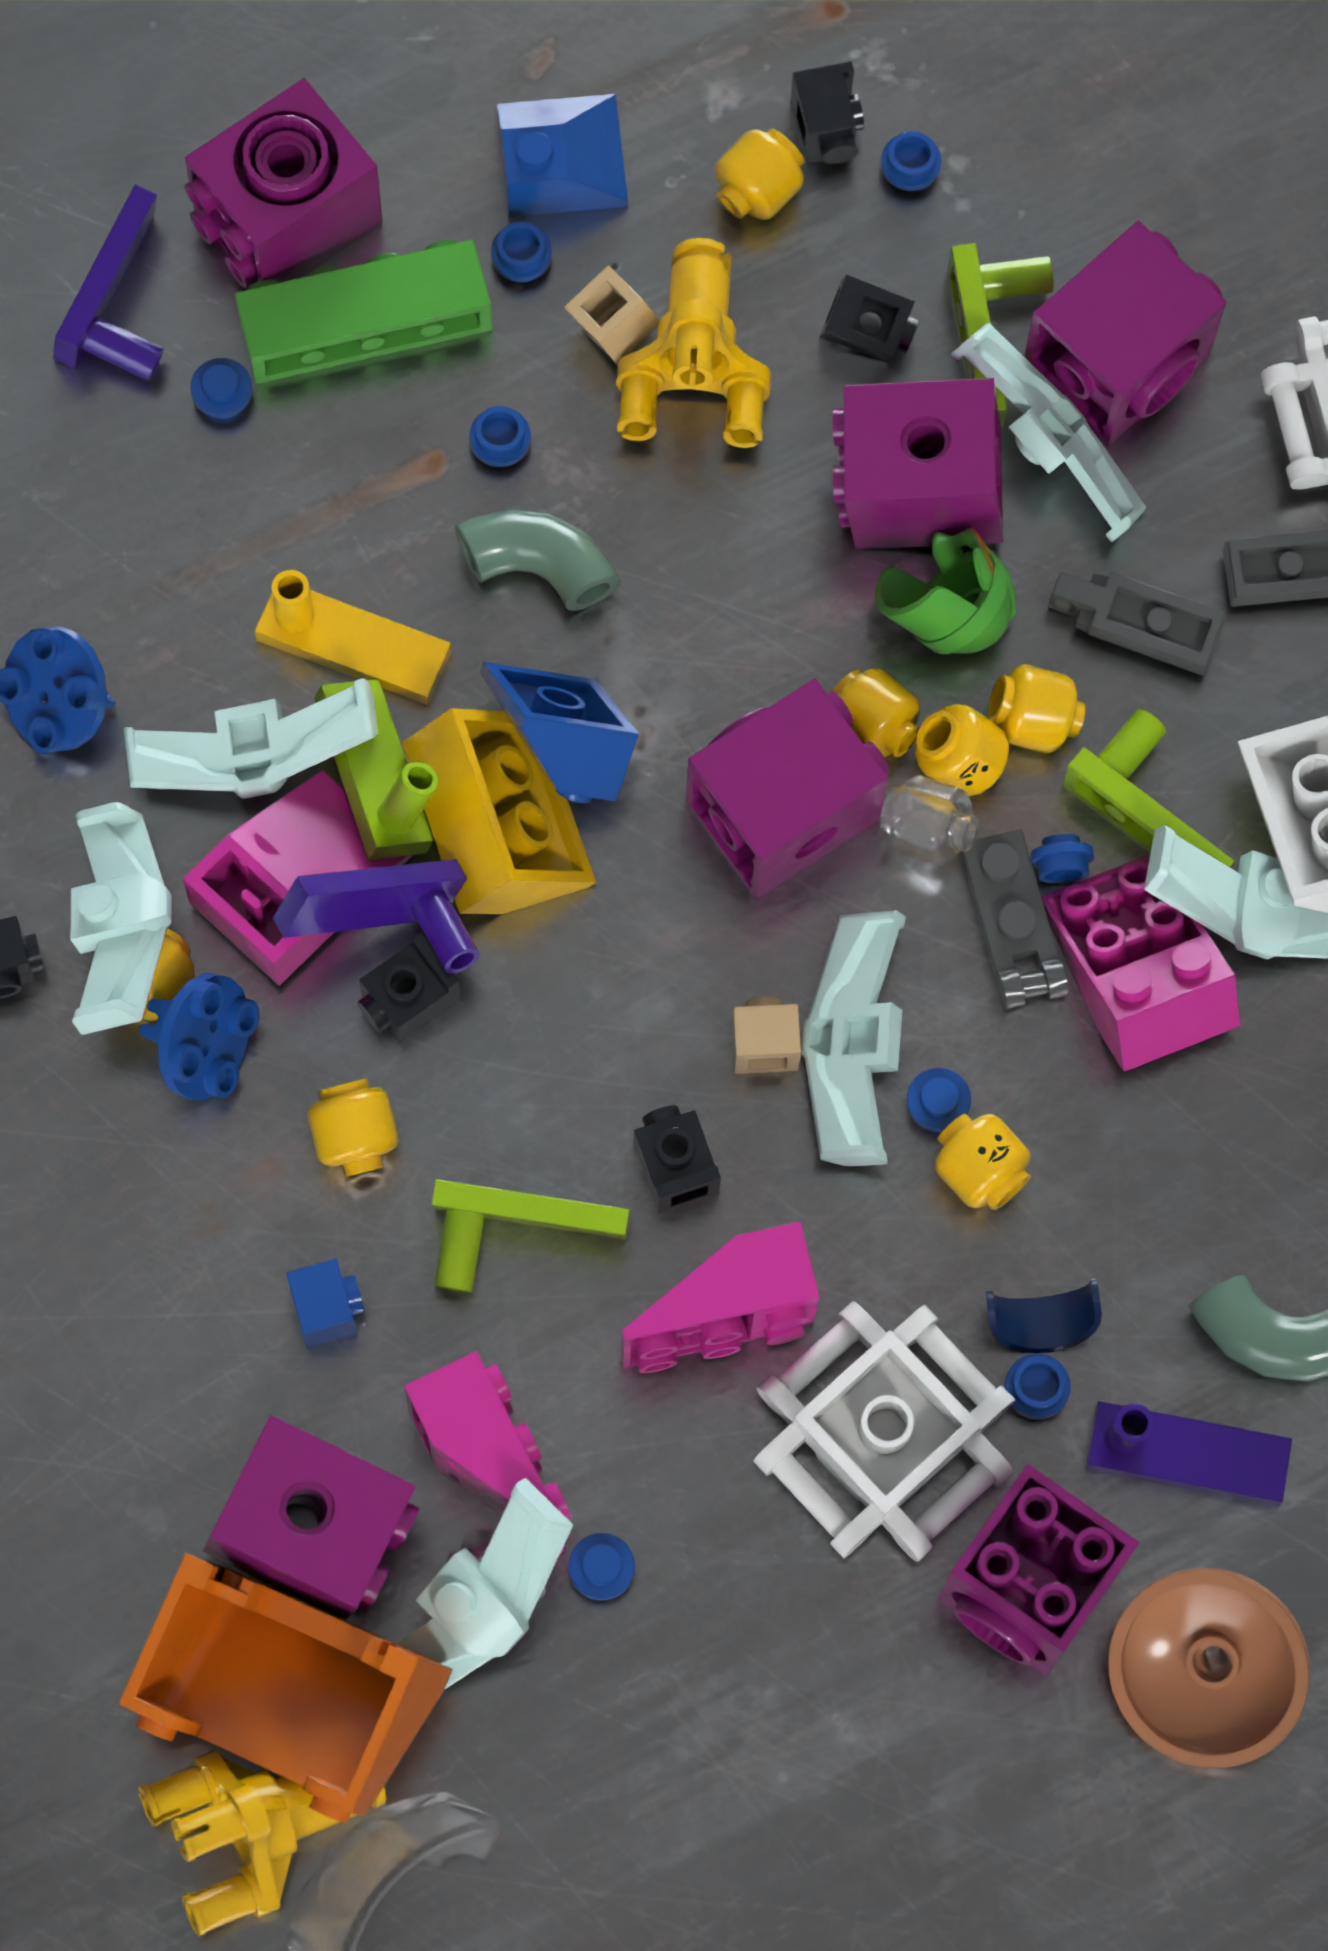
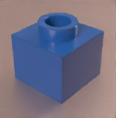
[286,1258,365,1348]

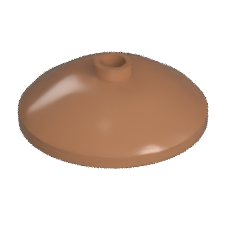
[1108,1568,1311,1768]

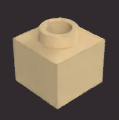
[564,265,659,365]
[732,997,801,1074]

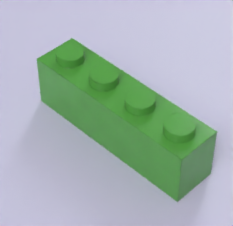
[235,239,492,384]

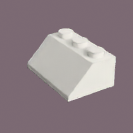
[1238,716,1328,913]

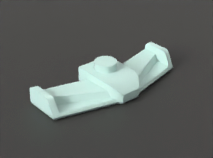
[950,323,1146,543]
[123,678,378,799]
[70,802,172,1035]
[1144,825,1328,960]
[801,910,906,1166]
[397,1478,573,1690]

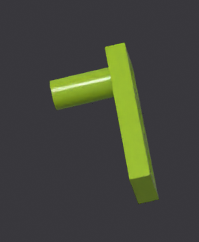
[947,243,1054,431]
[314,679,438,860]
[1062,709,1235,869]
[432,1179,630,1293]

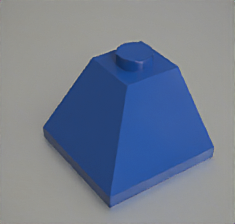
[497,94,628,217]
[480,662,639,803]

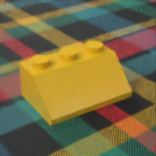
[402,708,596,914]

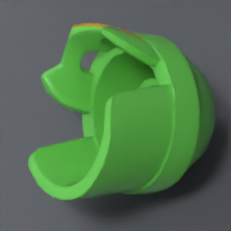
[875,527,1016,654]

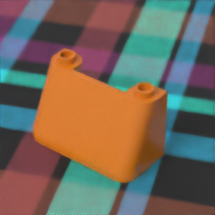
[119,1553,453,1823]

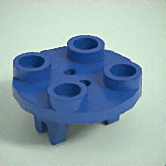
[0,626,116,753]
[138,973,260,1101]

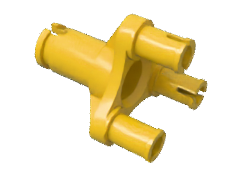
[616,238,771,448]
[138,1749,386,1937]

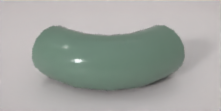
[455,508,621,611]
[1189,1275,1328,1382]

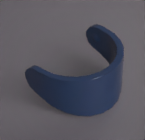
[986,1278,1102,1353]

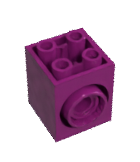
[184,77,383,288]
[1024,220,1227,446]
[832,378,1003,549]
[685,678,889,900]
[203,1414,419,1620]
[938,1463,1140,1677]

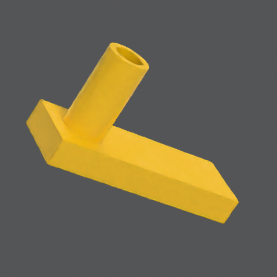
[254,570,452,706]

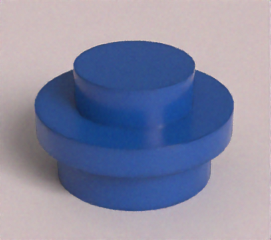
[881,131,941,191]
[491,222,552,282]
[190,358,252,419]
[469,406,531,467]
[1030,834,1094,883]
[907,1068,971,1132]
[1005,1353,1071,1420]
[569,1533,635,1601]

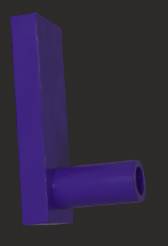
[53,184,164,381]
[273,859,480,974]
[1085,1401,1293,1507]

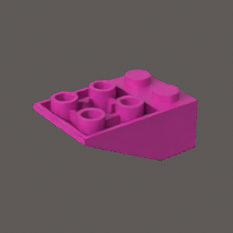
[183,770,413,986]
[1041,854,1240,1072]
[621,1221,819,1373]
[404,1351,572,1556]

